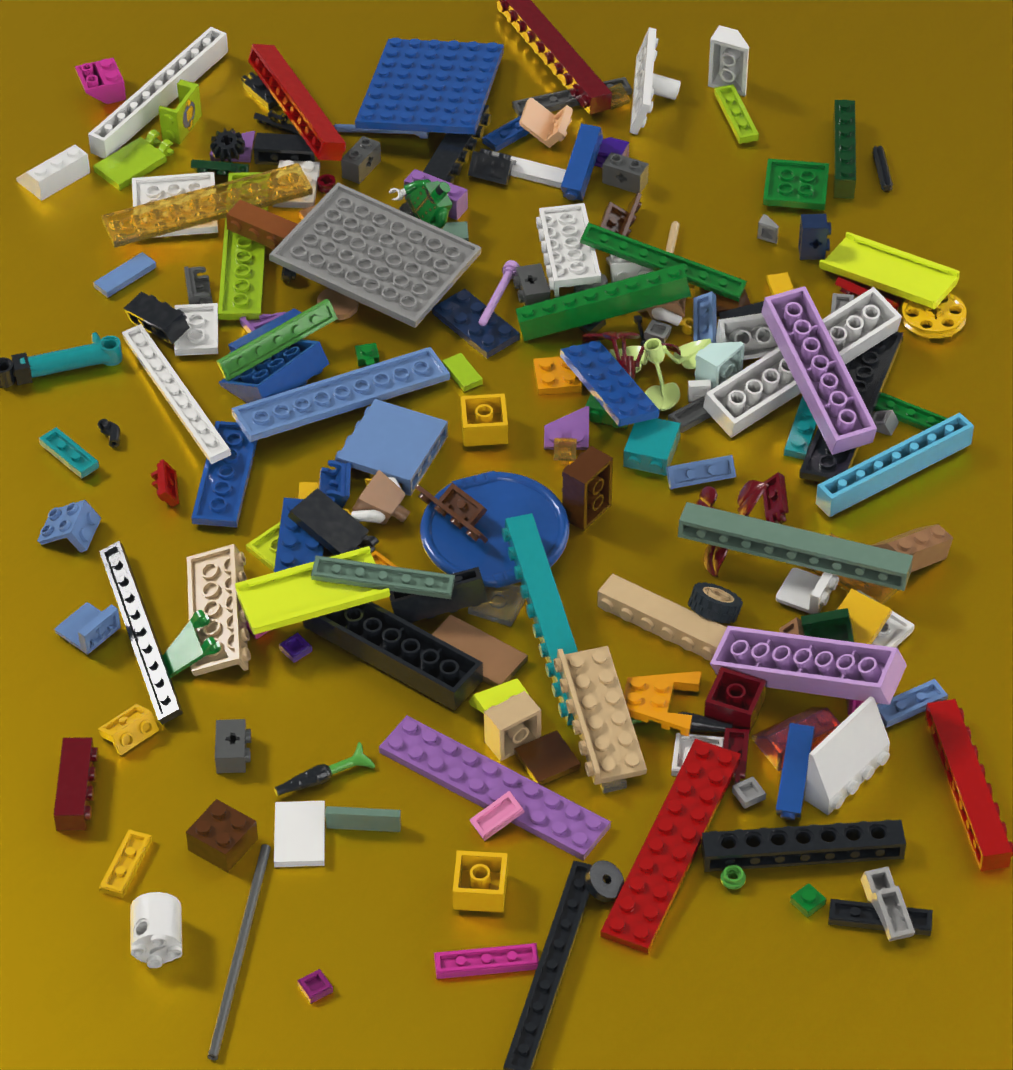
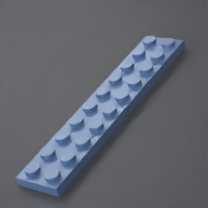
[232,347,450,442]

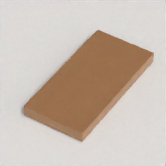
[432,614,528,687]

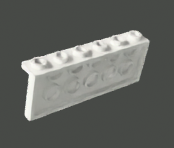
[536,203,601,297]

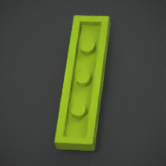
[714,84,759,144]

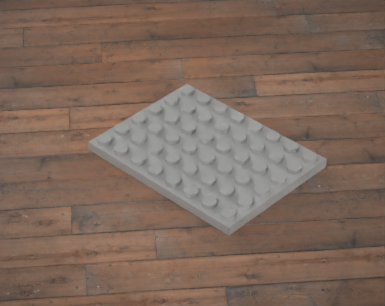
[269,183,482,328]

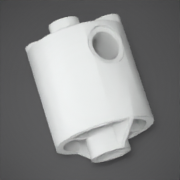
[130,892,182,968]

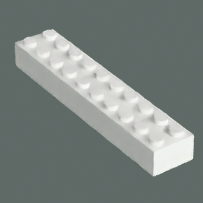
[703,287,902,438]

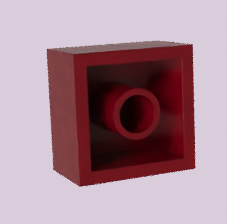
[704,667,767,734]

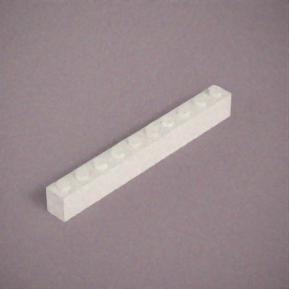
[88,27,228,159]

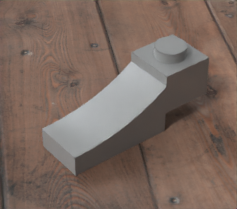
[861,866,915,941]

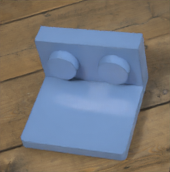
[55,602,121,655]

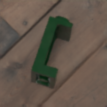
[801,608,854,642]

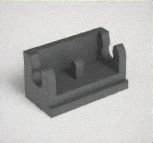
[184,266,213,304]

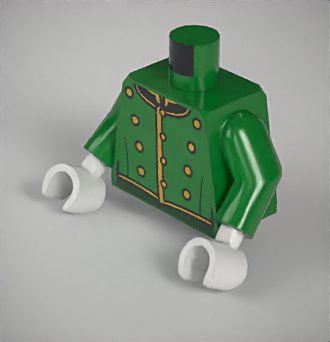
[389,179,452,229]

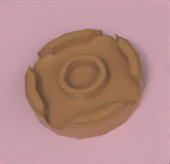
[317,288,359,320]

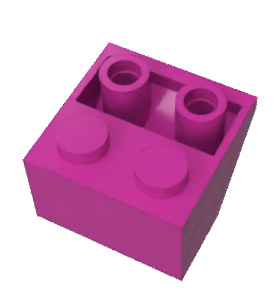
[75,58,126,104]

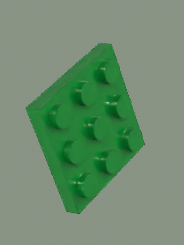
[763,159,829,210]

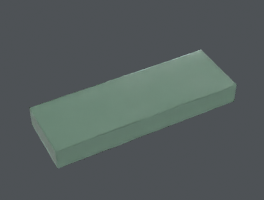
[325,806,401,832]

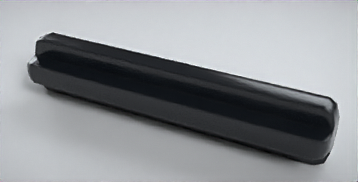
[872,146,893,192]

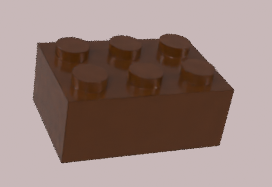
[562,446,613,531]

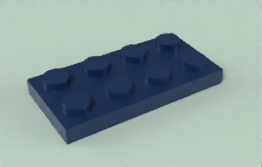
[432,289,520,359]

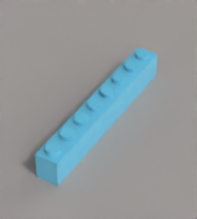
[816,413,974,517]

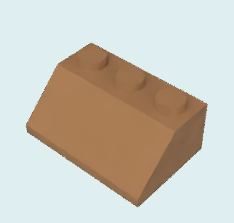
[871,524,953,572]

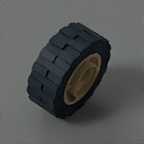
[688,582,743,624]

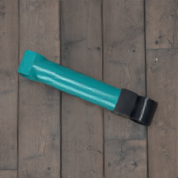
[0,332,123,388]

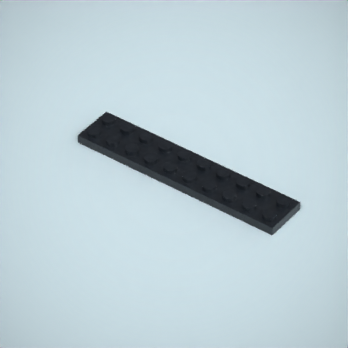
[799,332,903,482]

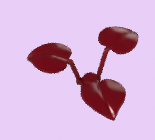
[582,331,681,379]
[695,480,769,578]

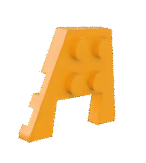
[623,671,702,736]

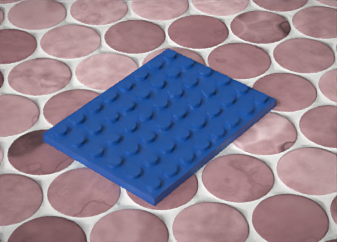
[355,38,504,135]

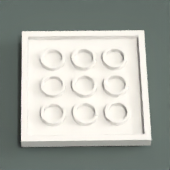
[132,172,218,239]

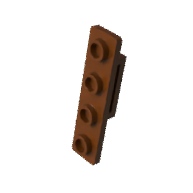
[599,192,642,256]
[415,483,488,543]

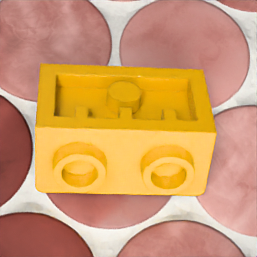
[98,704,159,755]

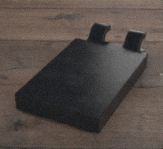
[288,488,379,555]

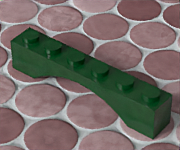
[833,100,856,199]

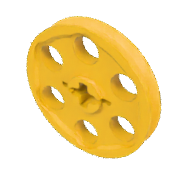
[901,293,967,338]

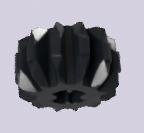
[210,127,245,162]

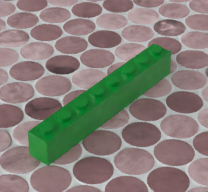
[516,264,691,341]

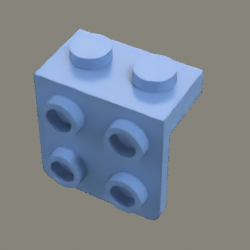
[37,500,101,553]

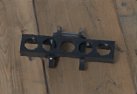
[253,110,300,135]

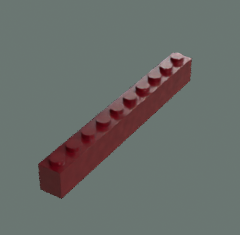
[497,0,612,115]

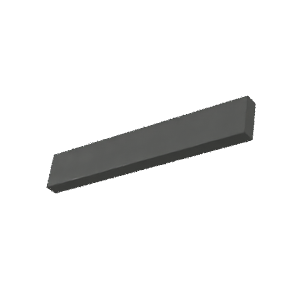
[512,77,632,117]

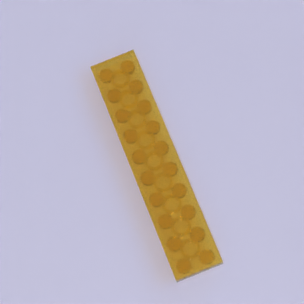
[101,163,313,248]

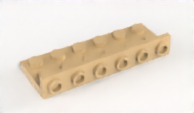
[187,544,251,676]
[554,646,647,785]

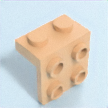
[519,98,573,148]

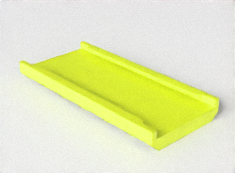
[819,232,960,310]
[235,546,390,635]

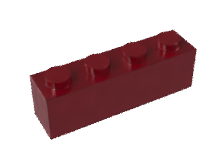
[54,737,98,831]

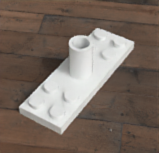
[630,27,681,135]

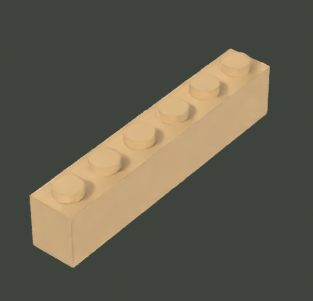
[597,574,727,661]

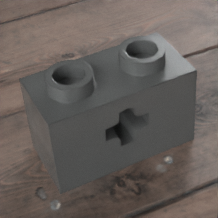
[341,136,381,184]
[602,152,649,194]
[513,263,550,306]
[215,719,251,773]

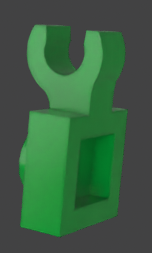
[355,343,380,367]

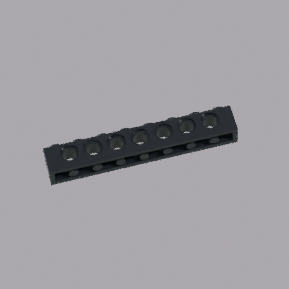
[701,820,906,872]

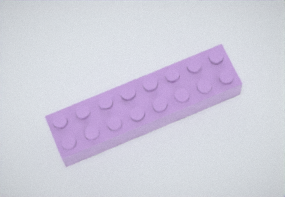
[761,286,877,455]
[710,626,907,705]

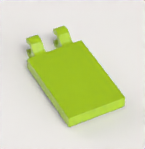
[93,129,174,191]

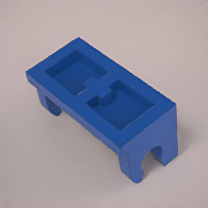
[319,460,351,509]

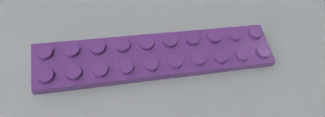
[379,715,611,861]

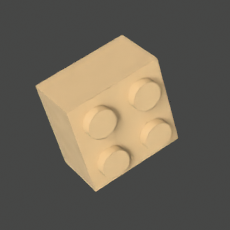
[484,691,541,761]

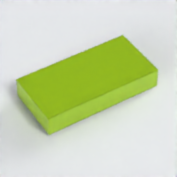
[442,353,483,392]

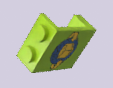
[159,79,202,144]

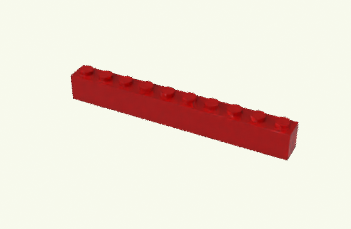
[248,44,346,161]

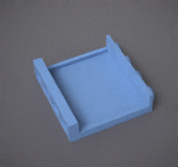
[335,399,448,496]

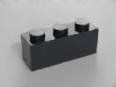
[253,133,317,165]
[124,292,190,344]

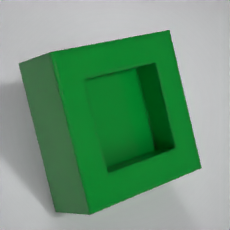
[790,883,826,918]

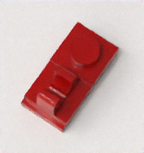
[151,459,179,507]

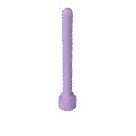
[479,260,520,326]

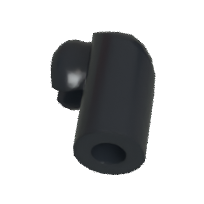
[97,419,120,448]

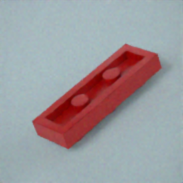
[835,277,900,311]

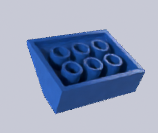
[219,339,329,403]

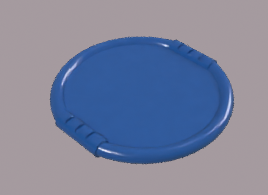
[420,471,569,588]

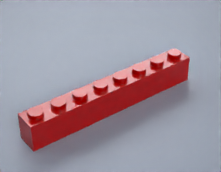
[925,699,1013,872]

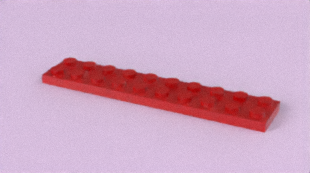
[600,739,741,954]

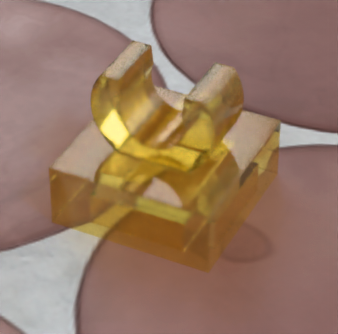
[554,438,577,466]

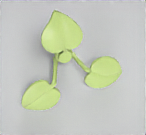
[610,338,712,411]

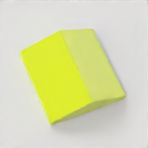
[469,678,529,713]

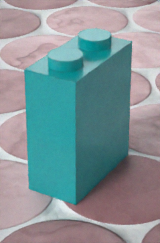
[623,418,681,476]

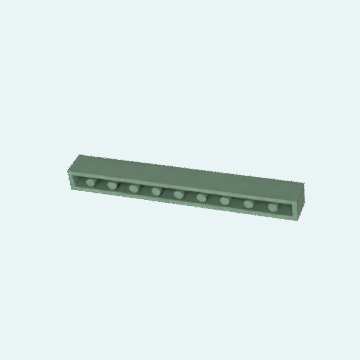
[678,502,913,591]

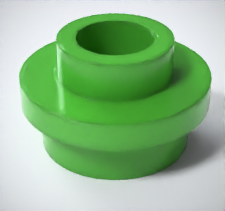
[720,865,746,889]

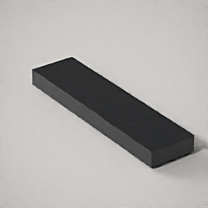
[828,899,933,936]

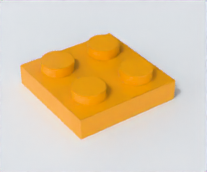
[533,356,582,395]

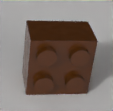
[186,799,258,873]

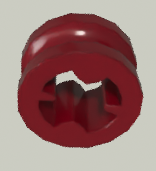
[317,174,336,194]

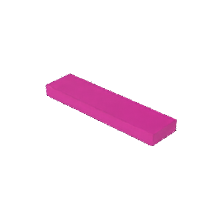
[434,943,539,979]

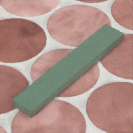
[311,556,455,599]

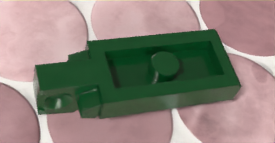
[191,159,249,176]

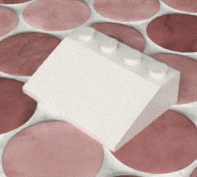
[804,696,890,815]

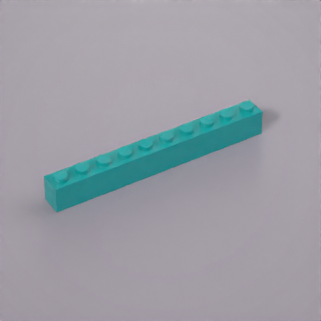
[502,513,578,726]

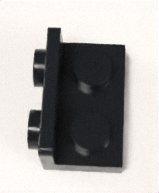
[468,148,516,185]

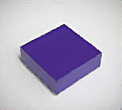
[279,632,312,663]

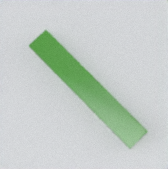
[217,299,338,381]

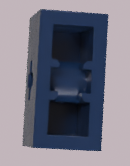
[798,214,831,260]

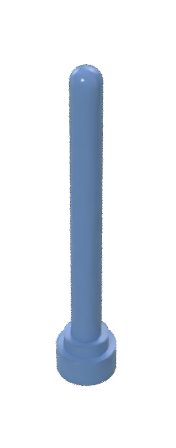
[333,124,429,139]

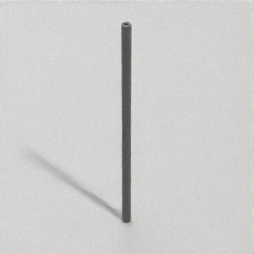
[207,844,271,1060]

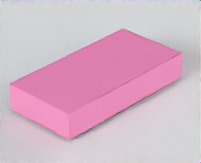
[470,791,525,841]

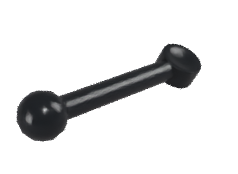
[634,315,647,346]

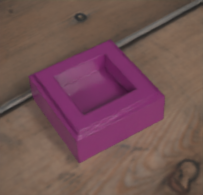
[297,969,333,1004]

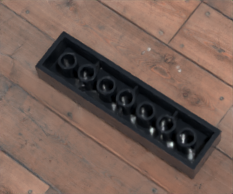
[303,602,483,711]

